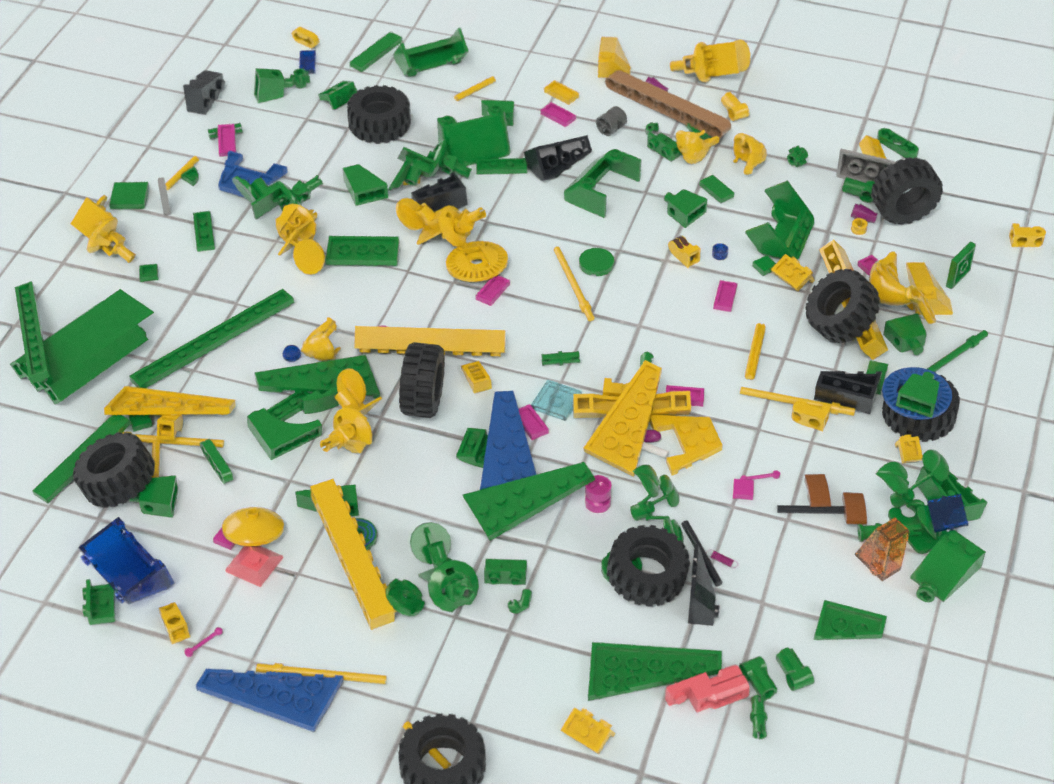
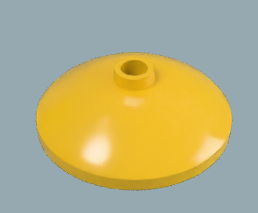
[222,507,284,546]

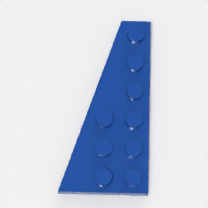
[480,390,536,490]
[195,668,344,732]

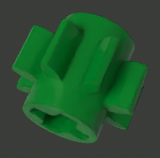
[290,68,310,89]
[787,145,808,168]

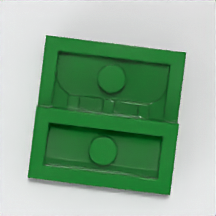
[456,428,488,468]

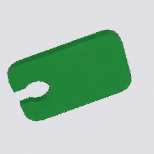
[888,499,947,554]

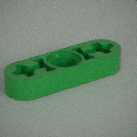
[877,128,919,159]
[200,439,234,484]

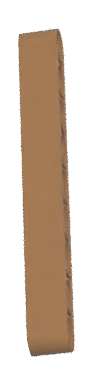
[605,70,732,139]

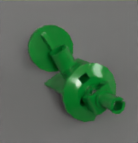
[388,139,472,191]
[232,175,323,219]
[410,522,479,612]

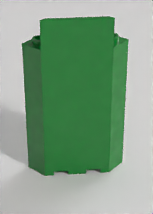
[10,289,155,404]

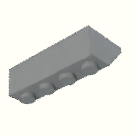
[836,148,896,183]

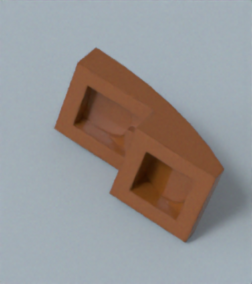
[804,474,831,507]
[842,492,867,525]

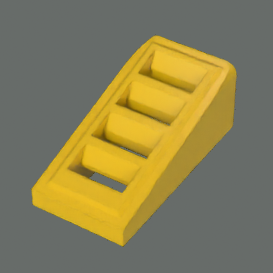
[461,361,492,393]

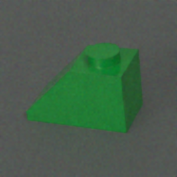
[481,100,515,126]

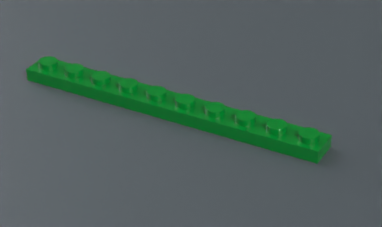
[15,281,50,384]
[129,288,294,388]

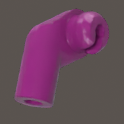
[644,430,661,443]

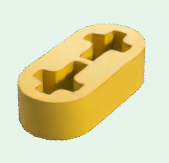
[292,27,319,48]

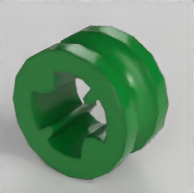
[916,582,938,603]

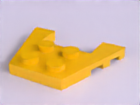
[649,415,722,476]

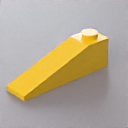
[598,37,631,78]
[906,262,953,315]

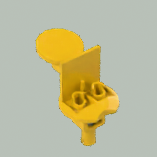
[670,39,751,82]
[70,194,136,263]
[396,198,486,247]
[276,204,325,275]
[320,368,382,453]

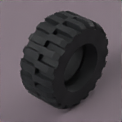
[347,85,411,144]
[871,157,943,225]
[805,269,880,343]
[399,342,445,418]
[882,371,960,442]
[73,432,155,508]
[607,525,690,607]
[398,713,486,784]

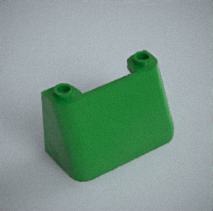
[437,104,510,166]

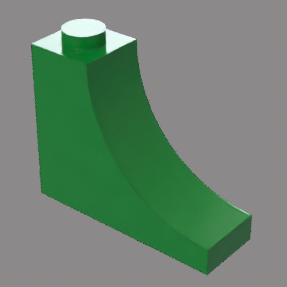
[247,408,322,460]

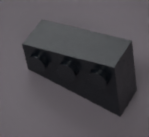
[183,70,225,115]
[411,172,468,212]
[814,371,882,414]

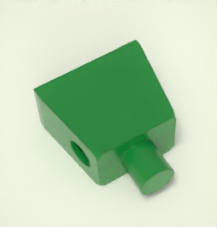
[254,68,293,103]
[664,189,708,228]
[883,313,927,355]
[896,372,939,418]
[129,475,179,518]

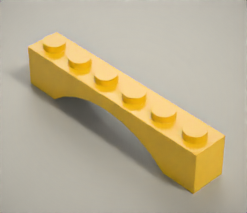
[573,391,691,418]

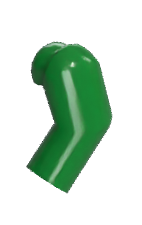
[507,589,532,614]

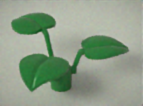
[876,449,949,540]
[630,464,684,543]

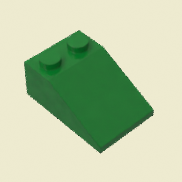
[910,529,986,602]

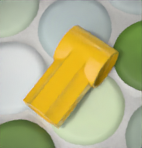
[721,92,749,121]

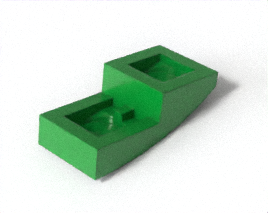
[301,386,340,414]

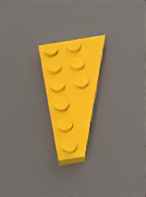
[583,360,662,477]
[104,386,235,416]

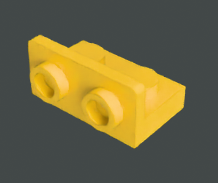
[771,254,815,291]
[560,707,616,754]

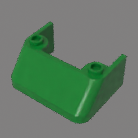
[393,27,469,77]
[564,149,641,218]
[745,180,814,260]

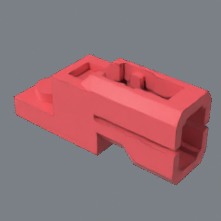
[665,664,750,713]

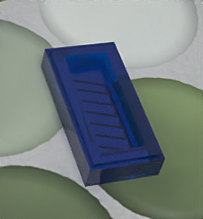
[299,50,316,74]

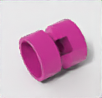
[585,475,612,513]

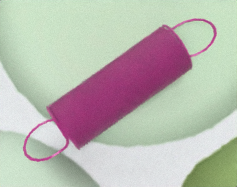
[706,550,738,568]

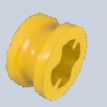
[851,218,868,235]

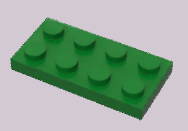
[325,236,400,266]

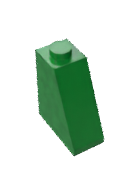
[342,164,388,206]

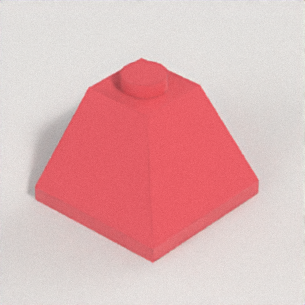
[225,546,283,587]

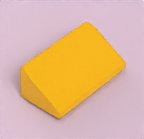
[859,135,887,159]

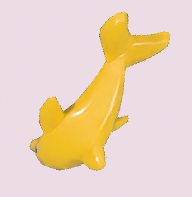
[869,251,936,324]

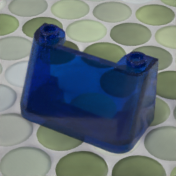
[78,517,175,605]

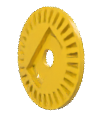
[446,241,508,282]

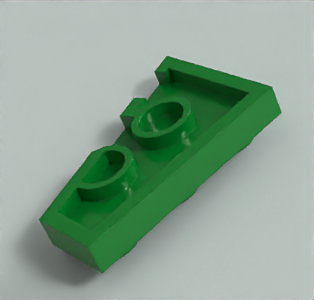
[814,600,887,640]

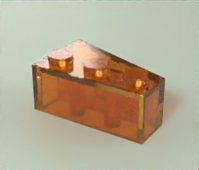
[854,518,909,581]

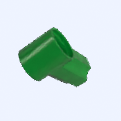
[842,177,875,203]
[776,647,814,691]
[739,656,777,700]

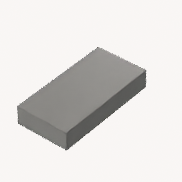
[157,177,171,215]

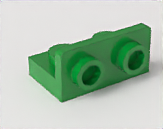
[318,80,357,110]
[647,132,682,162]
[484,559,527,585]

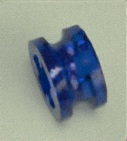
[712,243,728,260]

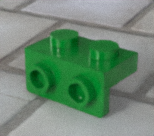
[82,579,115,625]

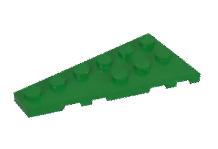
[254,355,380,399]
[462,462,595,541]
[588,642,722,701]

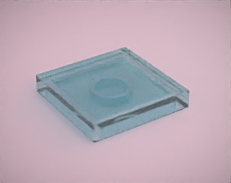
[531,380,582,421]

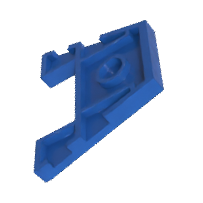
[218,150,288,197]

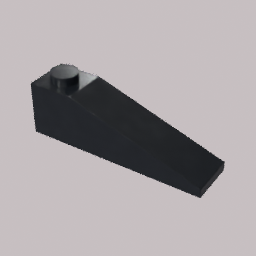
[524,135,592,181]
[688,544,719,626]

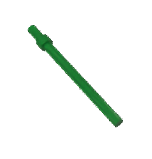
[927,330,988,372]

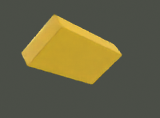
[544,80,579,105]

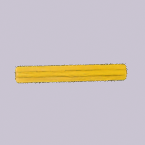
[745,323,766,380]

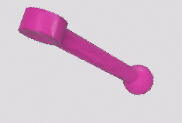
[740,470,780,480]
[184,627,223,657]

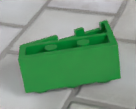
[916,466,988,526]

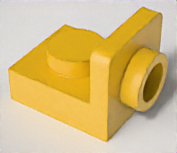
[895,435,923,463]

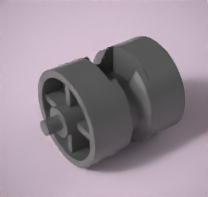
[596,106,627,136]

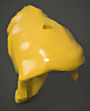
[675,130,719,164]
[733,133,767,175]
[301,317,341,361]

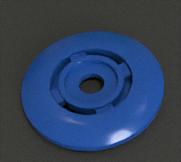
[882,367,952,419]

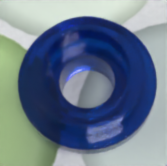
[282,345,301,362]

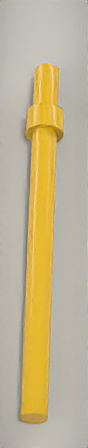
[553,246,595,321]
[740,387,855,416]
[122,431,224,448]
[256,663,387,684]

